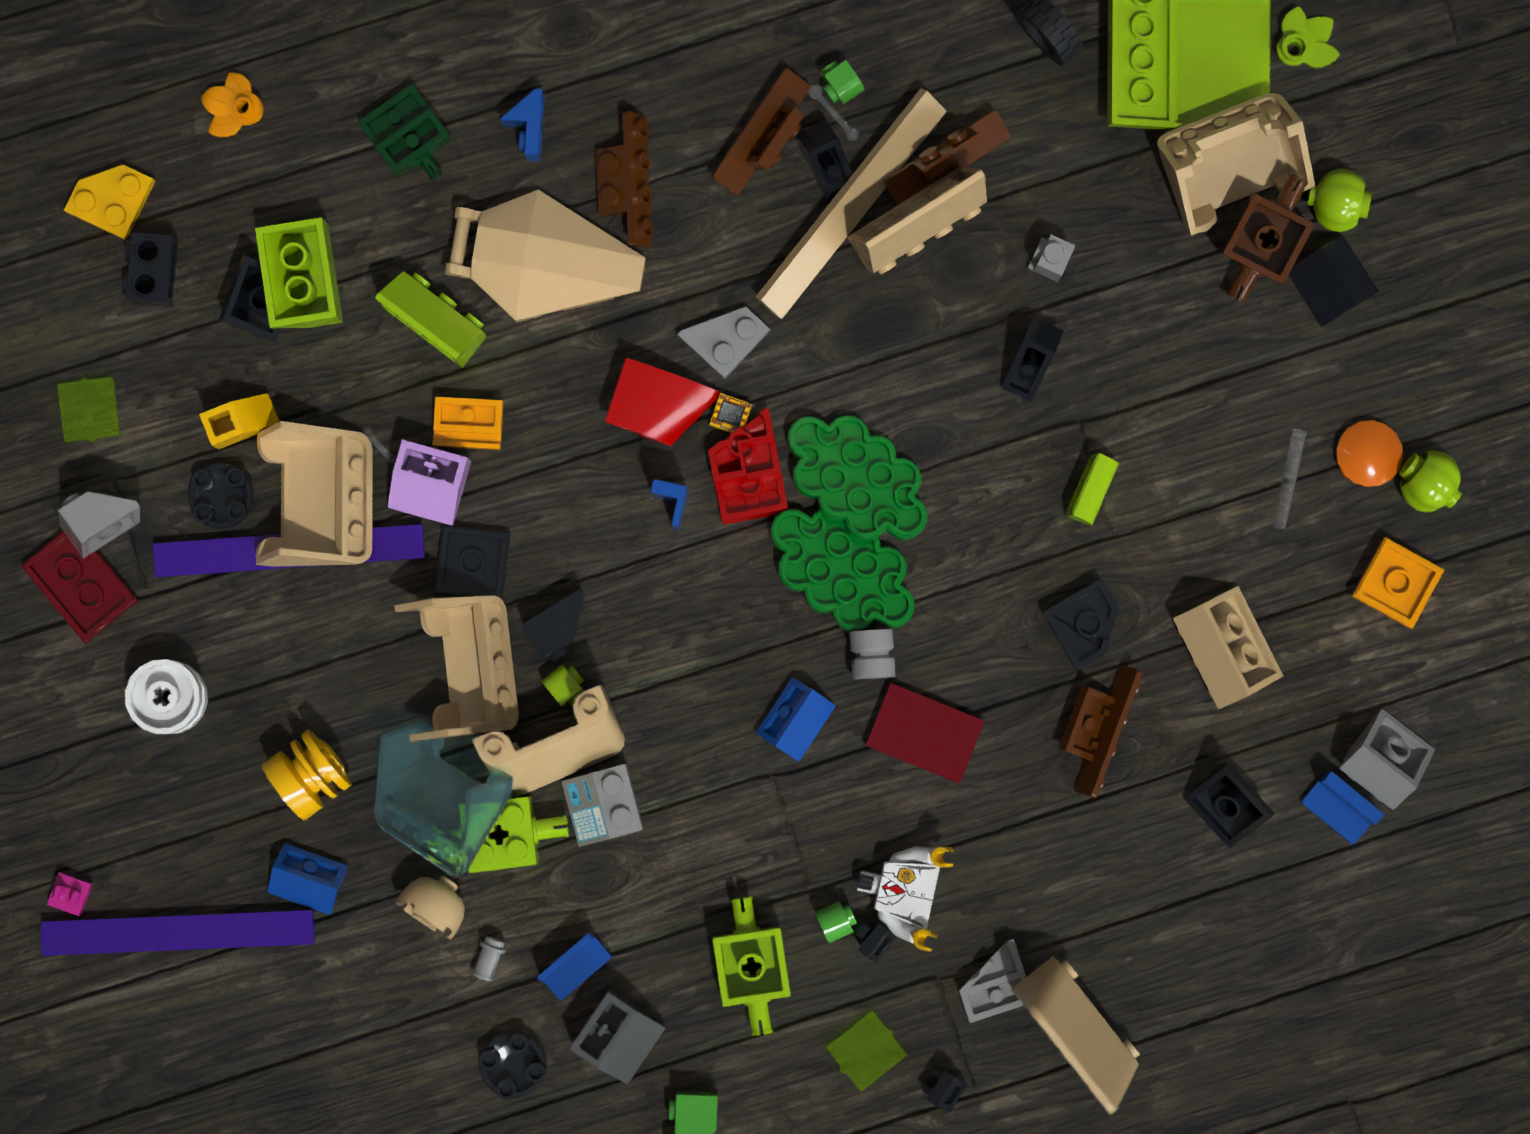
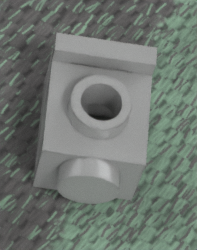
[1028,235,1076,282]

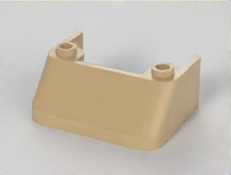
[394,595,519,741]

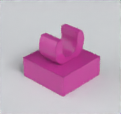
[47,872,93,916]

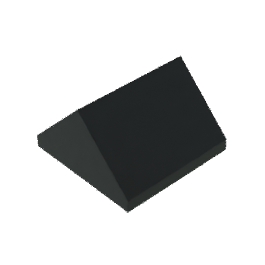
[1288,236,1379,328]
[219,255,280,342]
[1184,763,1275,848]

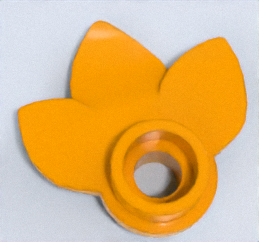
[201,72,263,137]

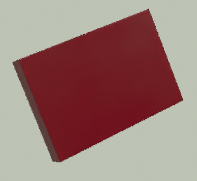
[21,531,139,644]
[865,683,985,784]

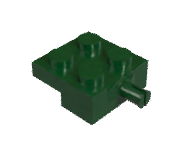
[358,84,452,181]

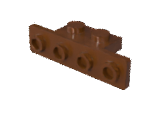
[711,68,811,195]
[884,109,1011,205]
[596,111,653,248]
[1058,665,1143,798]

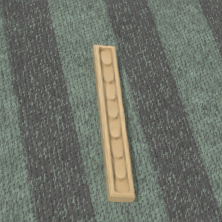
[756,88,946,319]

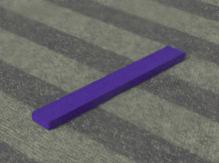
[153,524,426,578]
[41,910,315,956]

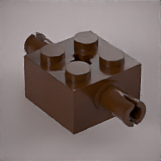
[1220,173,1315,304]

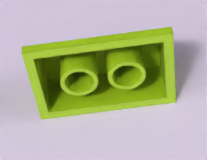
[255,217,343,329]
[375,271,487,368]

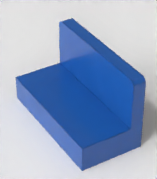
[651,479,689,531]
[756,677,835,761]
[1301,771,1385,844]
[268,843,348,915]
[537,931,613,1002]

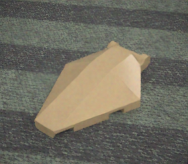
[444,190,646,322]

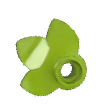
[1276,6,1340,68]

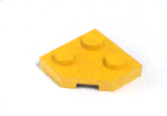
[64,165,156,241]

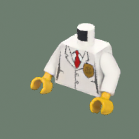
[857,846,954,952]

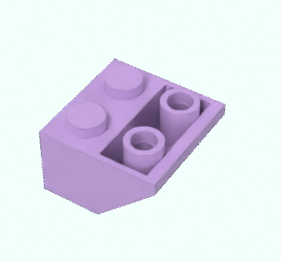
[388,440,471,526]

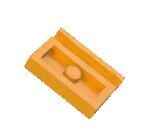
[432,397,504,450]

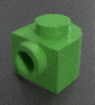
[820,60,865,105]
[815,901,857,944]

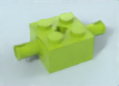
[431,796,569,873]
[713,896,791,1036]

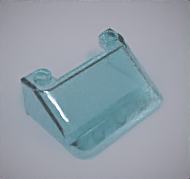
[374,721,513,877]

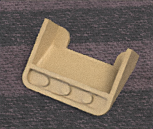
[256,421,373,567]
[1011,956,1140,1115]

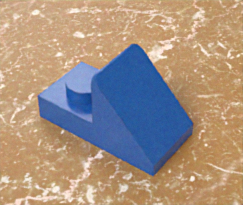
[500,88,545,162]

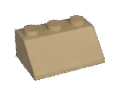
[1173,586,1283,709]

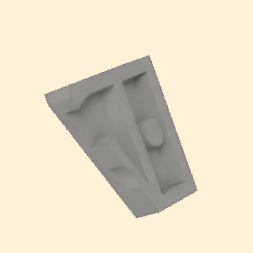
[677,307,770,379]
[958,938,1026,1023]

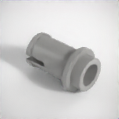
[472,936,506,982]

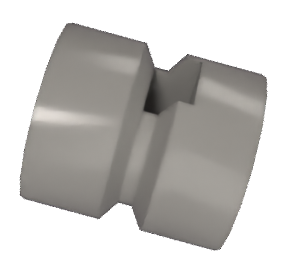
[849,629,896,679]

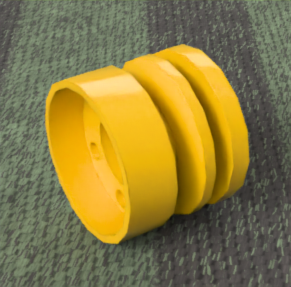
[262,729,352,821]

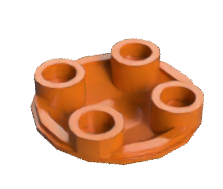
[1336,420,1403,487]

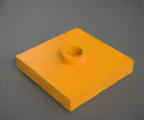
[1351,537,1444,629]

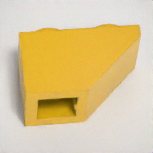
[199,393,280,450]

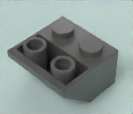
[570,989,666,1085]

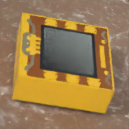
[709,393,752,433]

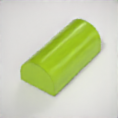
[1065,453,1119,526]

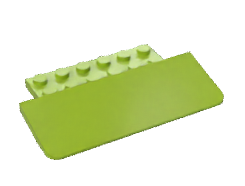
[1107,0,1270,133]

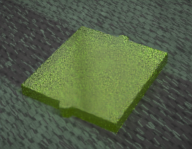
[57,377,121,443]
[826,1010,907,1092]

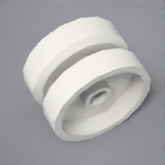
[125,659,208,734]

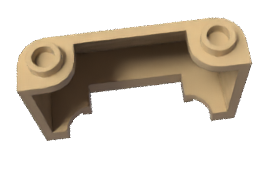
[1157,93,1316,236]
[473,685,625,797]

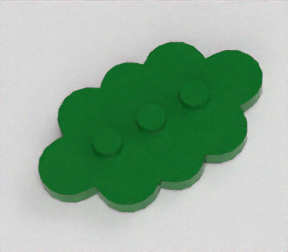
[787,415,928,541]
[770,509,915,632]

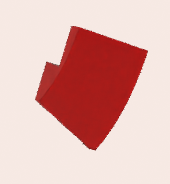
[605,358,721,447]
[708,408,789,525]

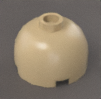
[395,876,465,940]

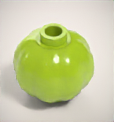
[1307,169,1372,232]
[1399,450,1462,513]

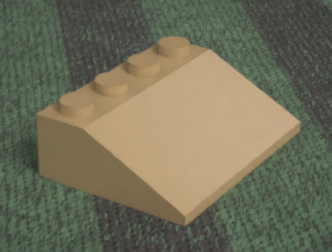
[848,166,987,274]

